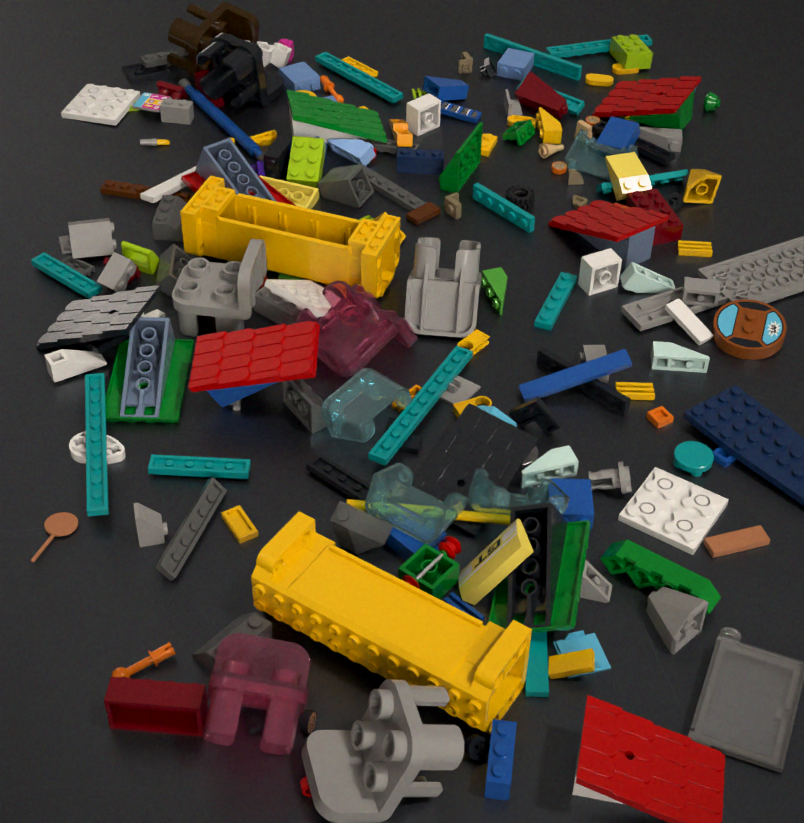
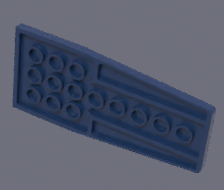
[683,385,804,506]

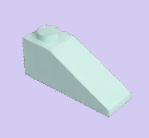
[620,262,676,293]
[650,341,710,373]
[520,445,579,488]

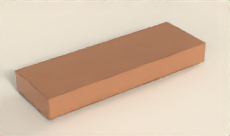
[703,525,770,558]

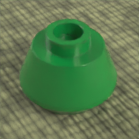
[703,92,721,112]

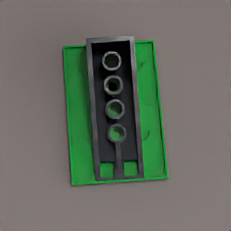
[488,503,591,633]

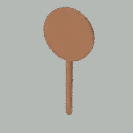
[31,512,78,562]

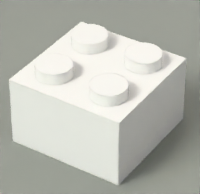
[406,93,441,136]
[578,248,622,296]

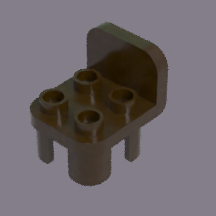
[167,2,260,77]

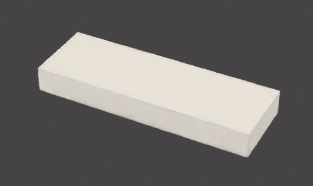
[664,298,714,346]

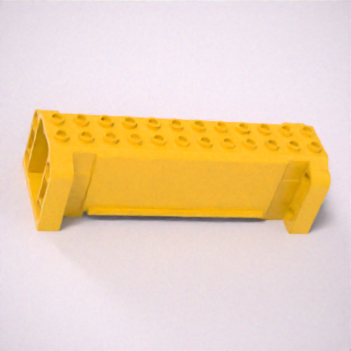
[180,175,400,298]
[251,511,532,734]

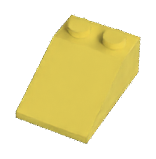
[605,152,652,201]

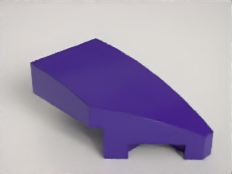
[250,161,265,176]

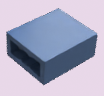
[496,48,534,81]
[279,61,320,91]

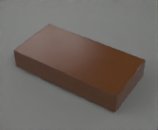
[406,202,441,225]

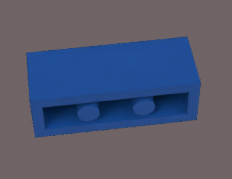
[484,719,517,801]

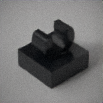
[480,57,496,77]

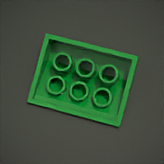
[438,122,483,193]

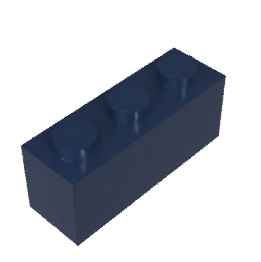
[397,148,444,175]

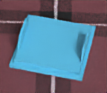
[553,630,611,678]

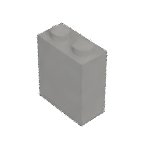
[68,218,117,259]

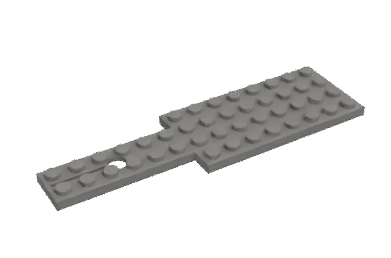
[621,236,804,331]

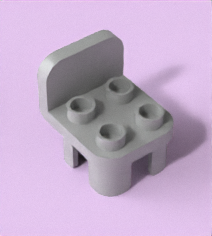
[405,237,482,338]
[172,239,267,337]
[301,679,464,823]

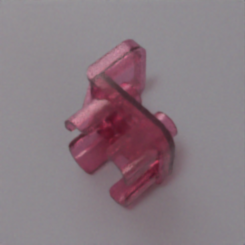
[296,281,418,377]
[203,633,310,756]

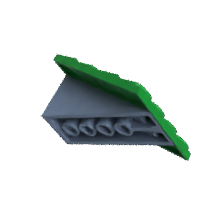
[106,317,194,423]

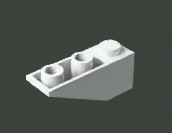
[44,349,107,383]

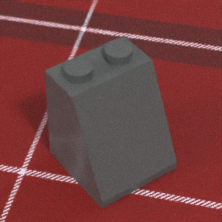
[317,164,374,208]

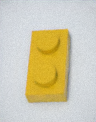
[481,133,498,157]

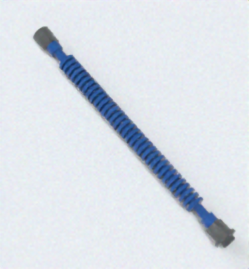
[178,79,265,164]

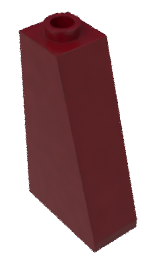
[514,72,568,119]

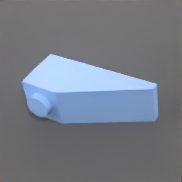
[327,139,376,166]

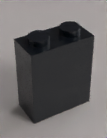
[263,136,293,180]

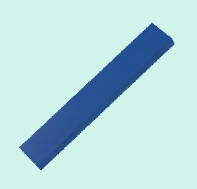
[519,349,632,403]

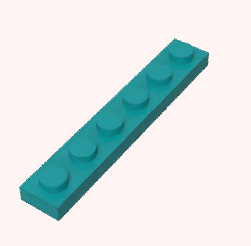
[596,169,689,194]

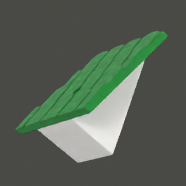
[286,90,387,144]

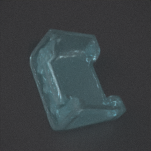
[565,129,638,182]
[322,368,412,443]
[365,462,468,544]
[467,468,570,515]

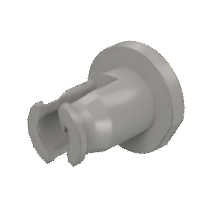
[588,461,632,494]

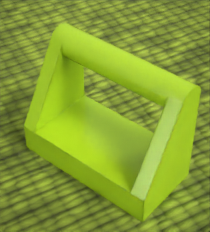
[121,241,160,275]

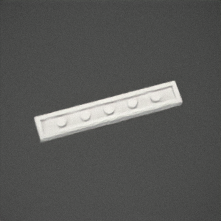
[140,166,197,203]

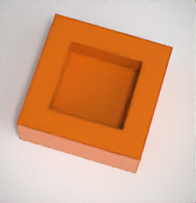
[646,406,674,429]

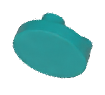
[673,441,714,477]

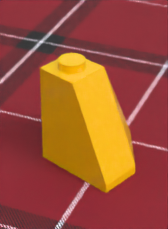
[682,169,722,204]

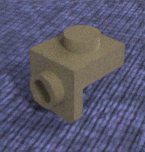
[458,52,473,74]
[444,192,462,219]

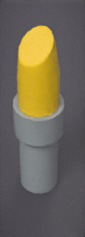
[140,138,170,146]

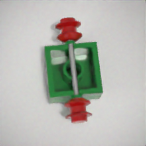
[398,536,461,599]

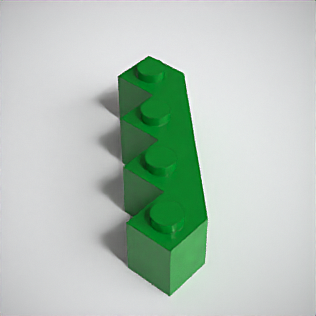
[600,539,721,614]

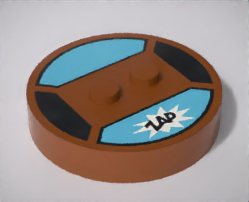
[712,299,787,360]

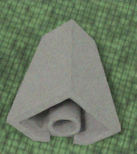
[646,587,708,655]

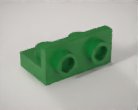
[501,119,535,146]

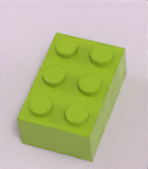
[609,34,653,69]
[286,136,326,188]

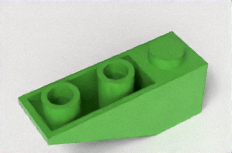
[481,267,508,315]

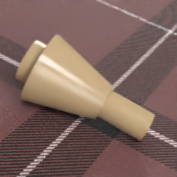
[538,143,564,159]

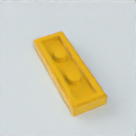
[342,56,378,78]

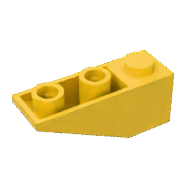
[536,107,562,144]

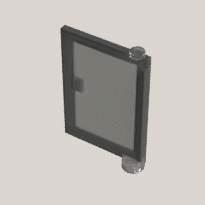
[688,627,804,773]

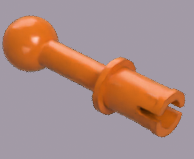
[320,75,344,103]
[111,642,176,678]

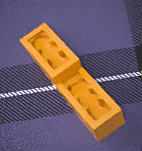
[389,119,413,147]

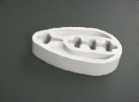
[69,431,126,464]

